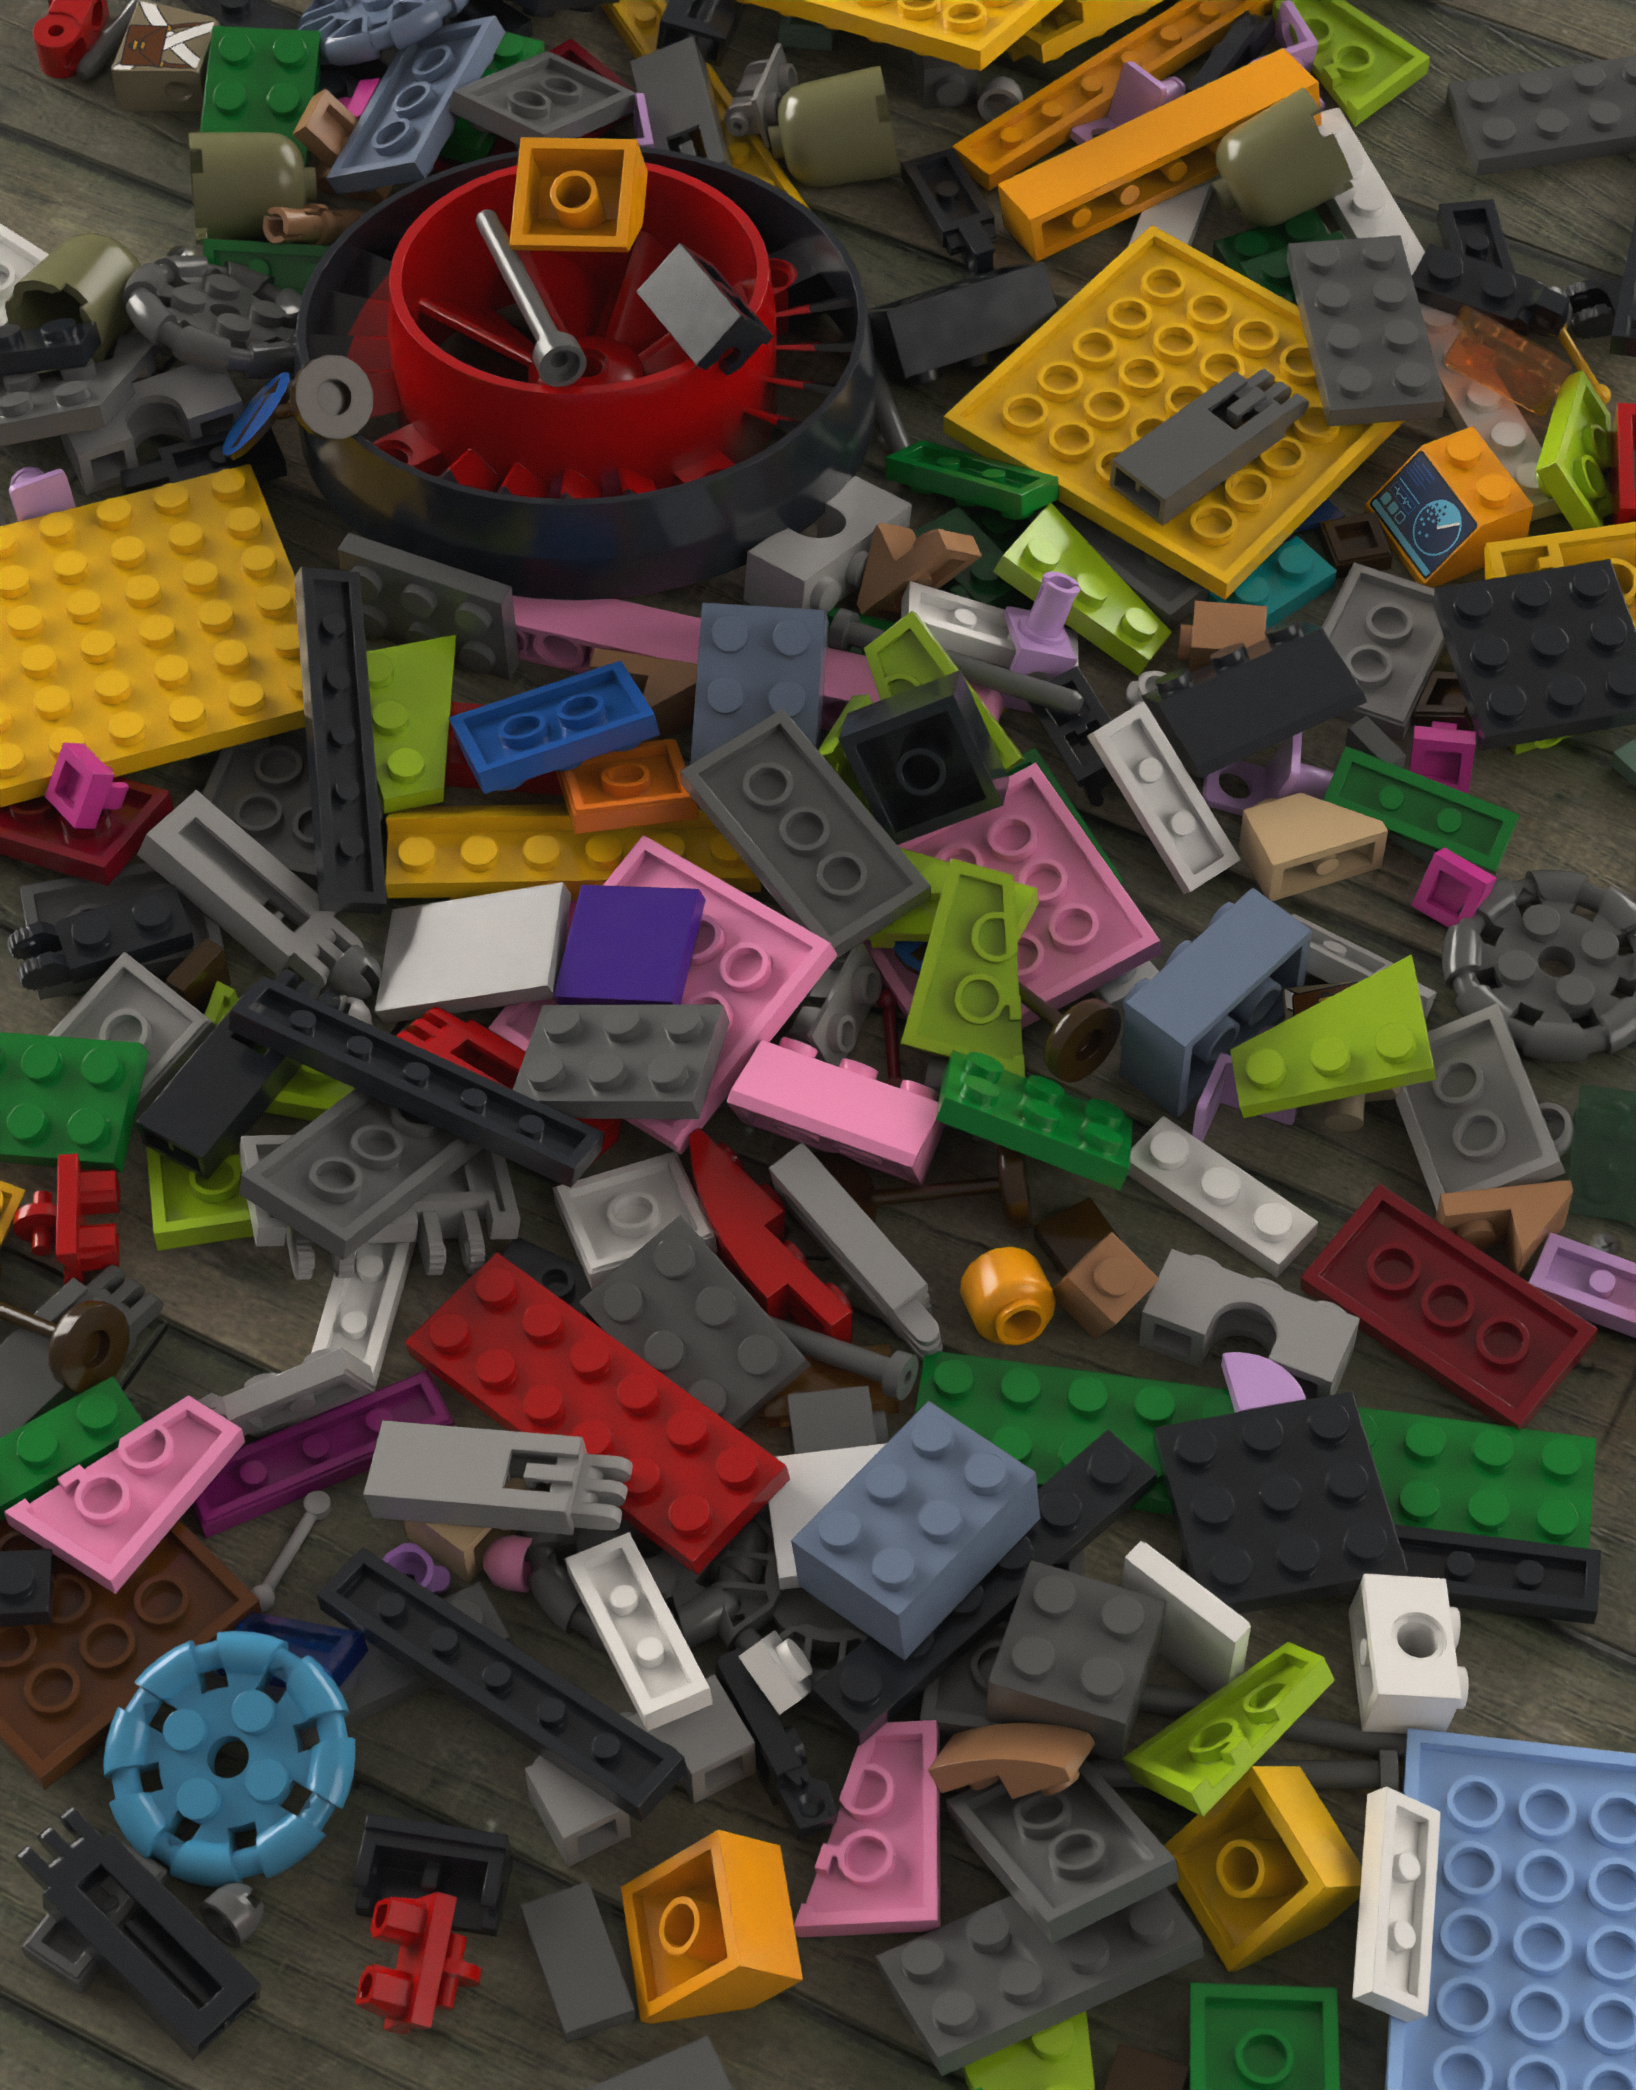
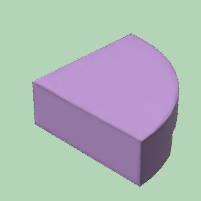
[1221,1352,1306,1413]

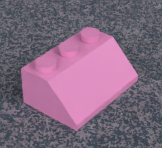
[726,1037,946,1185]

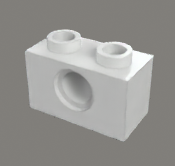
[1348,1574,1469,1734]

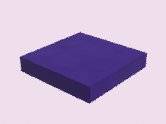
[553,885,706,1005]

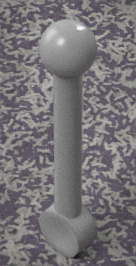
[250,1490,332,1612]

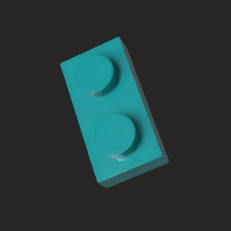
[1208,536,1337,631]

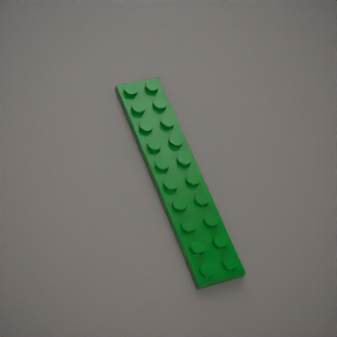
[915,1351,1596,1549]

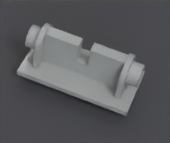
[724,43,798,148]
[785,942,884,1067]

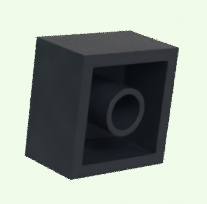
[838,670,1010,845]

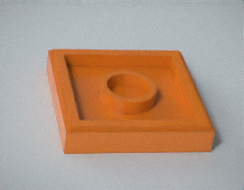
[556,739,698,834]

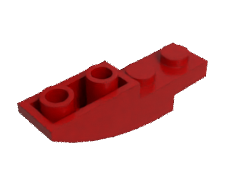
[689,1128,853,1344]

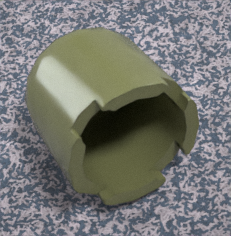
[768,65,900,187]
[1211,88,1354,228]
[188,132,317,245]
[5,233,141,371]

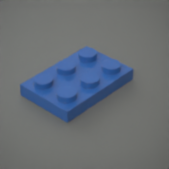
[449,660,660,794]

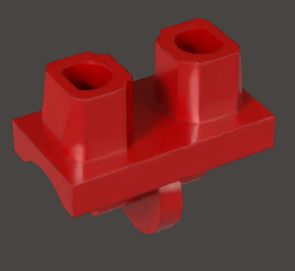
[13,1153,121,1285]
[355,1892,482,2035]

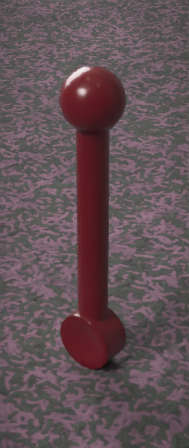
[876,988,904,1088]

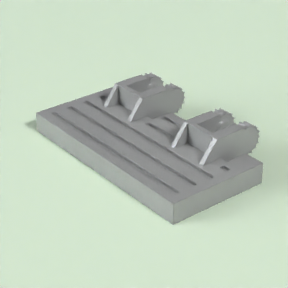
[239,1135,521,1280]

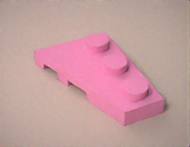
[4,1395,245,1594]
[794,1720,941,1938]

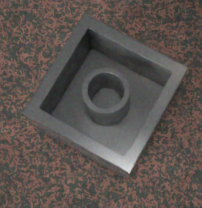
[986,1560,1167,1761]

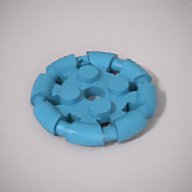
[104,1631,356,1888]

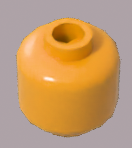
[960,1247,1056,1345]

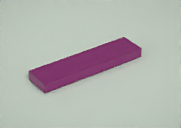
[191,1369,455,1538]

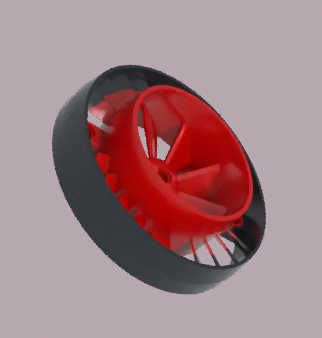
[294,146,876,601]

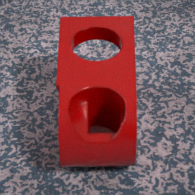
[32,0,110,79]

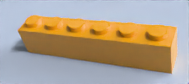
[997,48,1322,262]

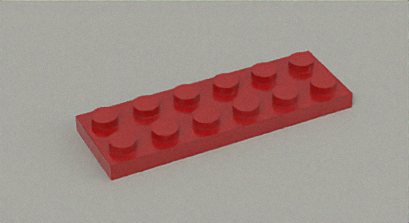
[405,1252,790,1575]

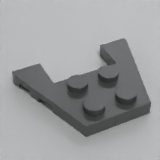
[0,332,172,447]

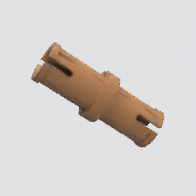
[263,203,364,246]

